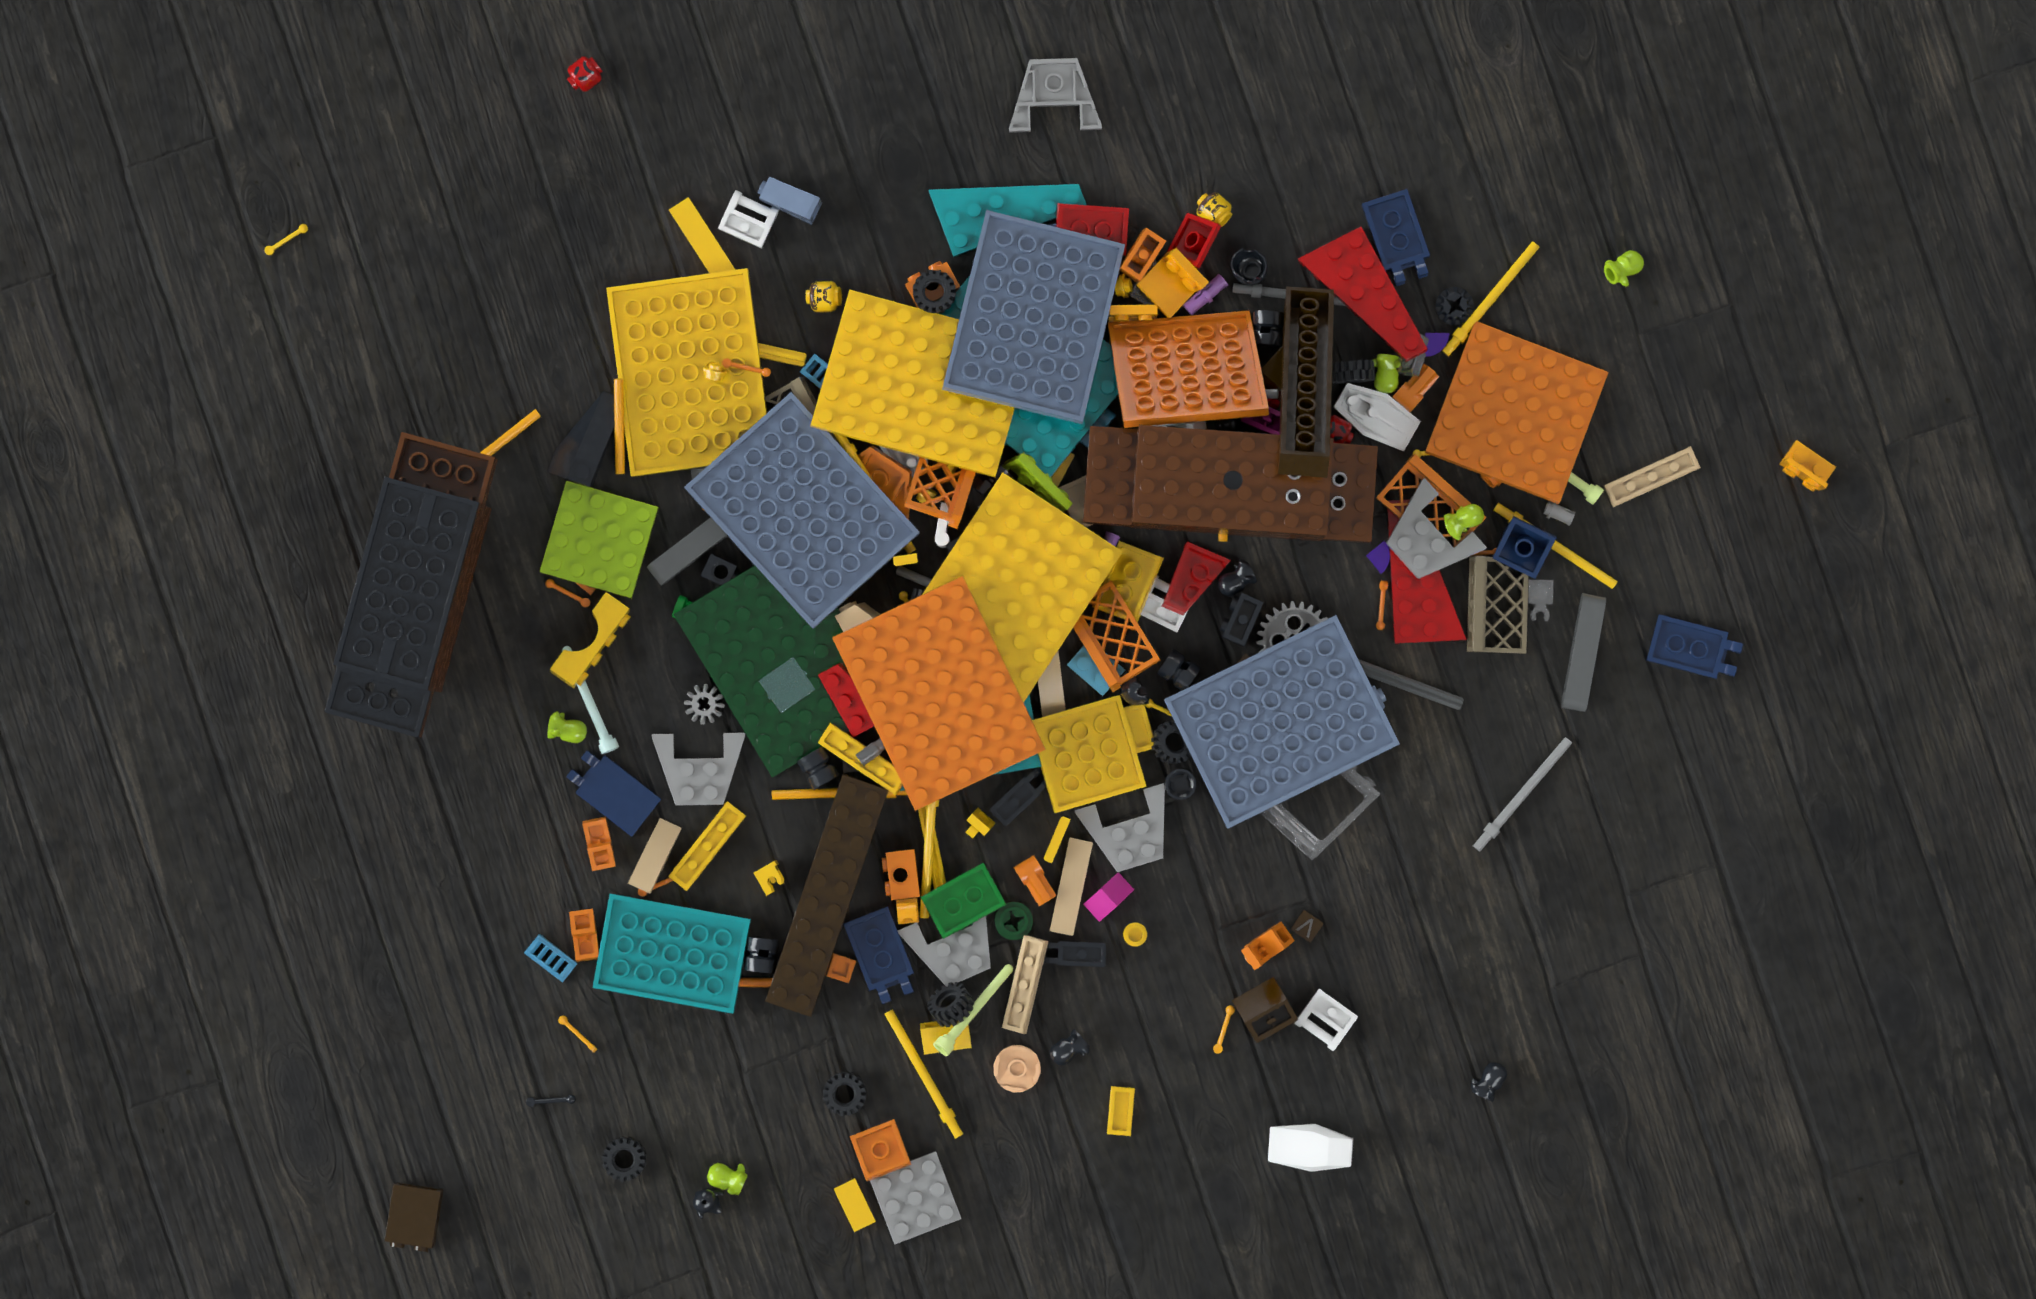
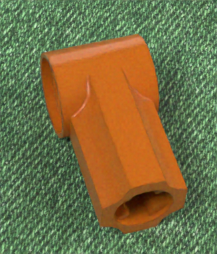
[1392,363,1439,413]
[1014,855,1057,906]

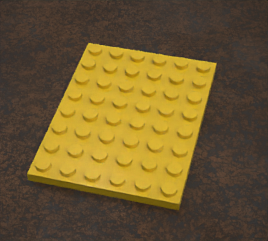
[606,268,767,477]
[811,290,1015,477]
[923,473,1123,702]

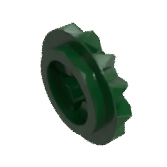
[995,902,1033,940]

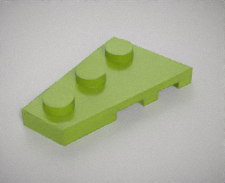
[1002,452,1073,512]

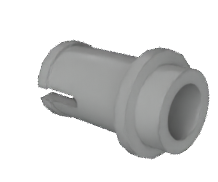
[1543,501,1575,526]

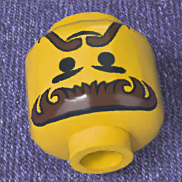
[1197,192,1232,227]
[806,281,842,312]

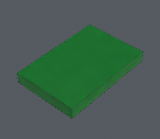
[921,863,1006,939]

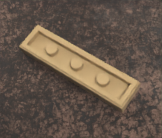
[1603,446,1701,507]
[1050,838,1093,936]
[1002,935,1048,1034]

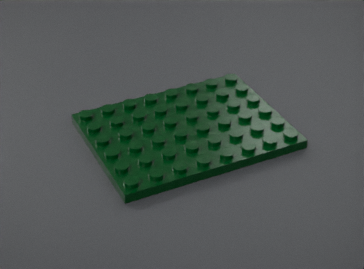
[673,565,849,778]

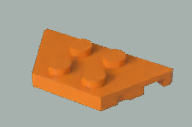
[858,446,912,520]

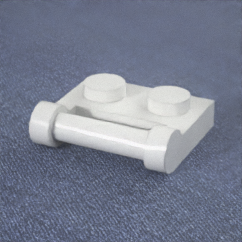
[718,190,779,248]
[935,502,950,548]
[1141,576,1187,632]
[1294,989,1358,1051]

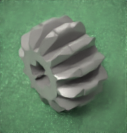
[684,684,725,725]

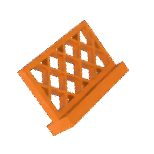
[1376,454,1487,547]
[904,457,976,529]
[1073,580,1161,692]

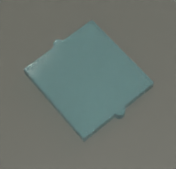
[759,657,815,713]

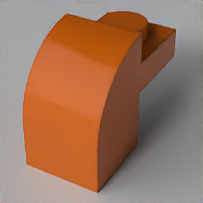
[1241,921,1295,970]

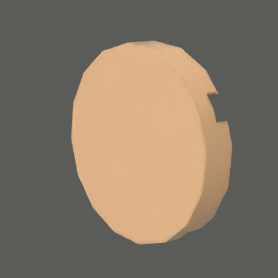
[994,1045,1041,1093]

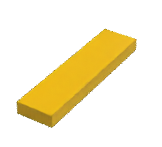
[669,197,735,273]
[818,723,903,795]
[668,801,746,891]

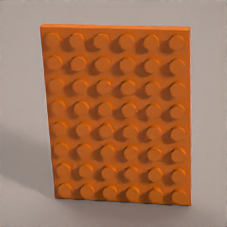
[832,576,1046,811]

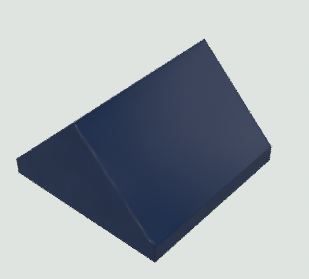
[1492,516,1557,579]

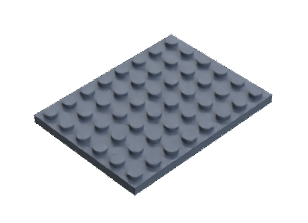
[942,210,1125,424]
[684,392,920,629]
[1164,615,1400,829]

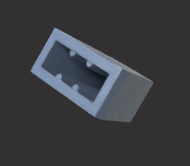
[758,177,822,225]

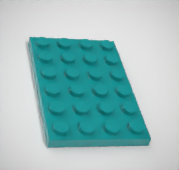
[593,894,751,1014]

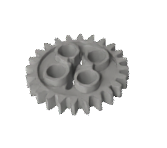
[1256,601,1328,653]

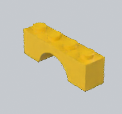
[550,592,630,688]

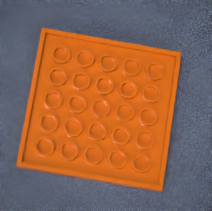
[1108,310,1269,428]
[1425,321,1608,504]

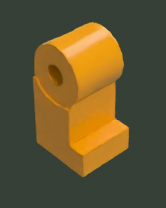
[896,898,919,924]

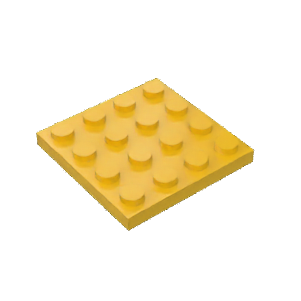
[1032,695,1146,813]

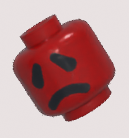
[567,56,603,92]
[1330,415,1354,444]

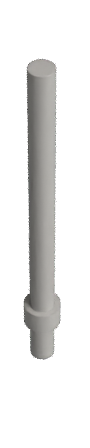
[1473,737,1572,852]

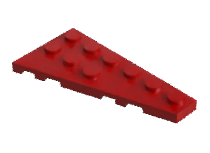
[1298,227,1428,362]
[1387,500,1466,644]

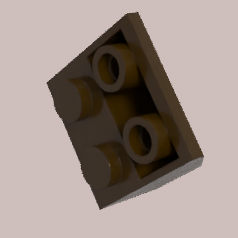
[1232,977,1298,1043]

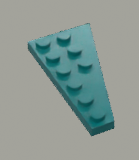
[928,184,1086,257]

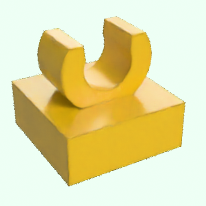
[966,808,995,839]

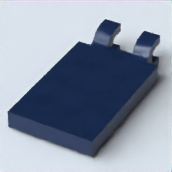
[1362,189,1430,287]
[1646,614,1743,679]
[566,751,661,837]
[844,907,914,1004]

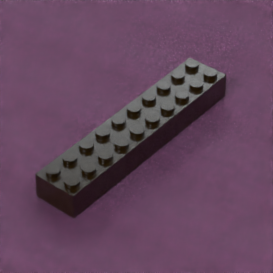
[1278,286,1334,478]
[765,774,888,1017]

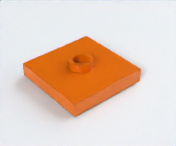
[850,1119,912,1182]

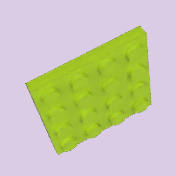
[540,481,658,599]

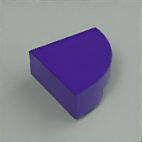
[1425,333,1449,357]
[1366,540,1390,574]

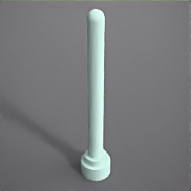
[562,646,619,755]

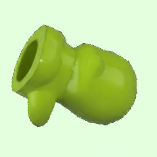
[1604,250,1644,287]
[1373,354,1401,393]
[1444,504,1484,540]
[548,711,587,743]
[707,1163,748,1196]

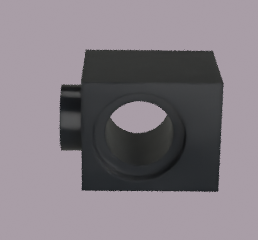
[701,554,740,585]

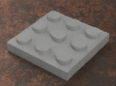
[870,1151,962,1245]

